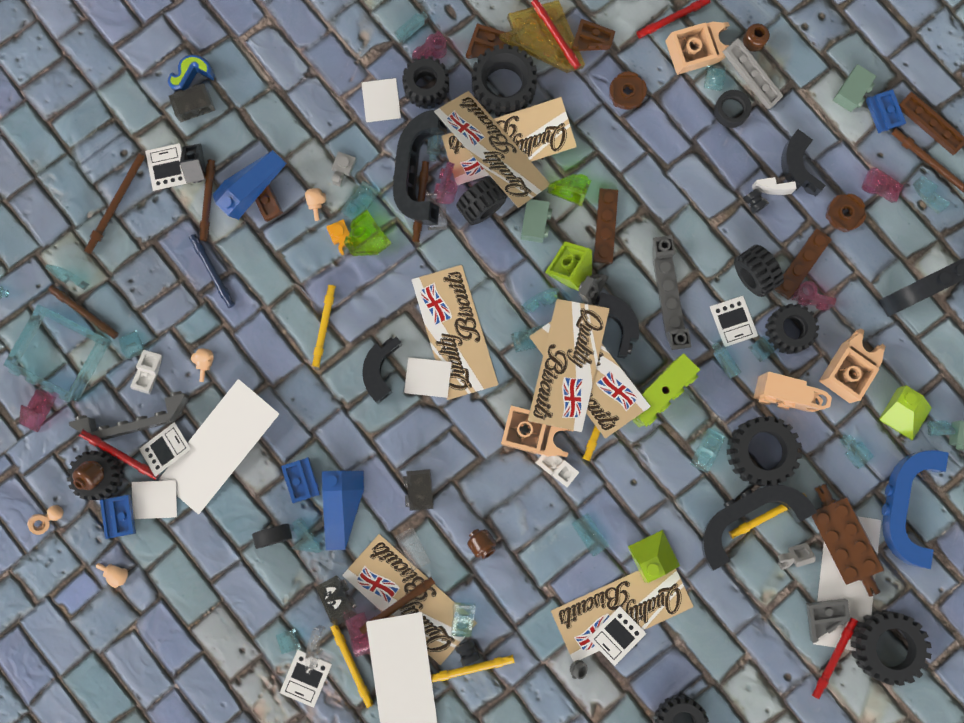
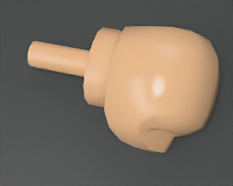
[305,188,326,221]
[191,348,214,382]
[96,563,128,588]

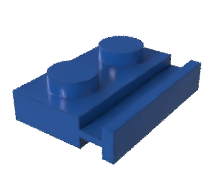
[866,89,906,134]
[281,457,321,504]
[100,495,136,539]

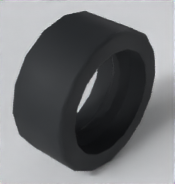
[714,90,752,128]
[252,524,292,549]

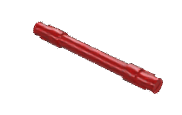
[531,0,581,70]
[636,0,711,39]
[79,429,159,480]
[812,617,859,700]

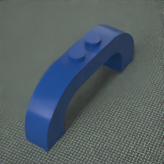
[882,450,949,569]

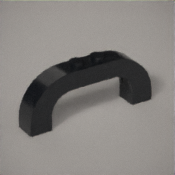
[393,109,447,225]
[879,258,964,317]
[702,485,817,571]

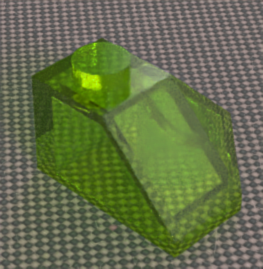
[547,174,592,206]
[344,209,392,256]

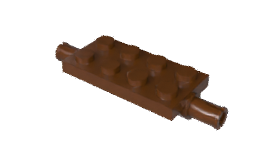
[812,483,884,597]

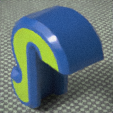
[168,54,215,95]

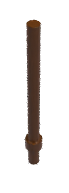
[891,128,964,193]
[84,153,145,255]

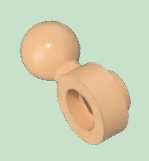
[27,505,63,535]

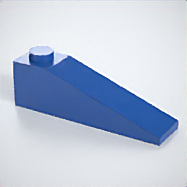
[212,150,287,220]
[322,471,364,550]

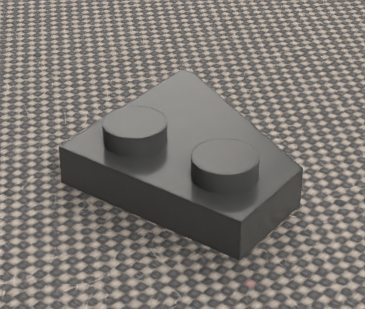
[578,273,609,305]
[806,598,850,643]

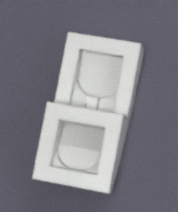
[752,177,797,195]
[130,350,162,394]
[535,455,579,487]

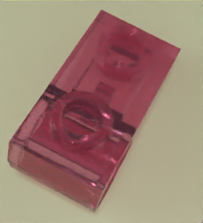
[412,31,447,61]
[434,162,458,204]
[861,167,903,203]
[792,281,836,311]
[345,612,370,657]

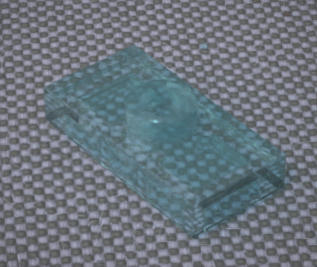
[571,513,609,557]

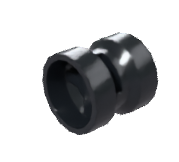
[743,188,769,214]
[455,639,480,666]

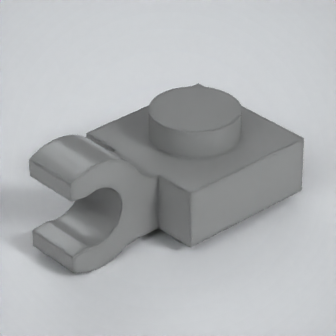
[332,152,356,187]
[778,543,815,570]

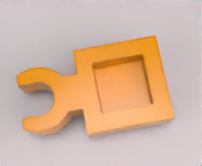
[326,219,354,255]

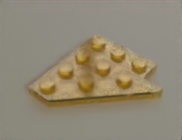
[499,0,585,73]

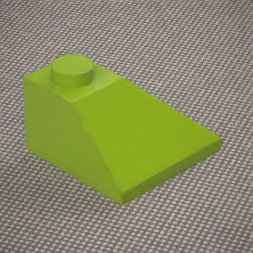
[545,241,592,291]
[878,385,932,441]
[627,530,680,583]

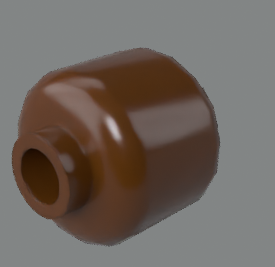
[743,23,770,52]
[72,461,104,490]
[467,529,496,559]

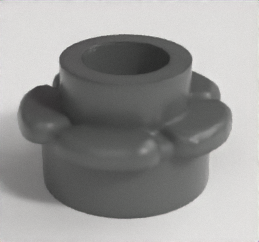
[570,660,588,680]

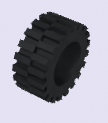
[472,44,537,117]
[727,416,802,486]
[851,610,932,686]

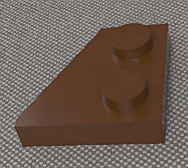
[571,19,616,51]
[466,23,512,59]

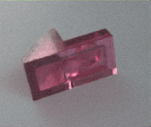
[20,389,56,432]

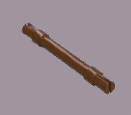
[199,159,216,241]
[412,161,430,242]
[48,285,119,339]
[359,577,436,635]

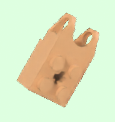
[665,22,730,75]
[819,328,886,403]
[754,372,832,412]
[501,405,574,457]

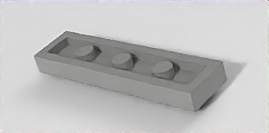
[722,38,783,110]

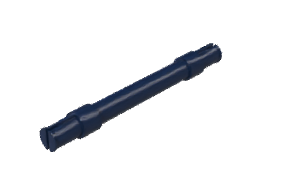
[189,234,235,308]

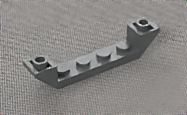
[653,235,692,350]
[69,391,189,440]

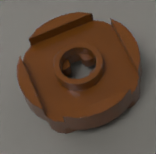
[609,72,647,110]
[826,194,866,232]

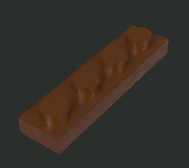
[899,91,964,155]
[593,188,618,264]
[774,228,832,300]

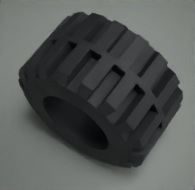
[402,56,449,109]
[456,177,507,225]
[734,244,784,297]
[765,303,819,354]
[67,451,124,500]
[655,695,709,723]

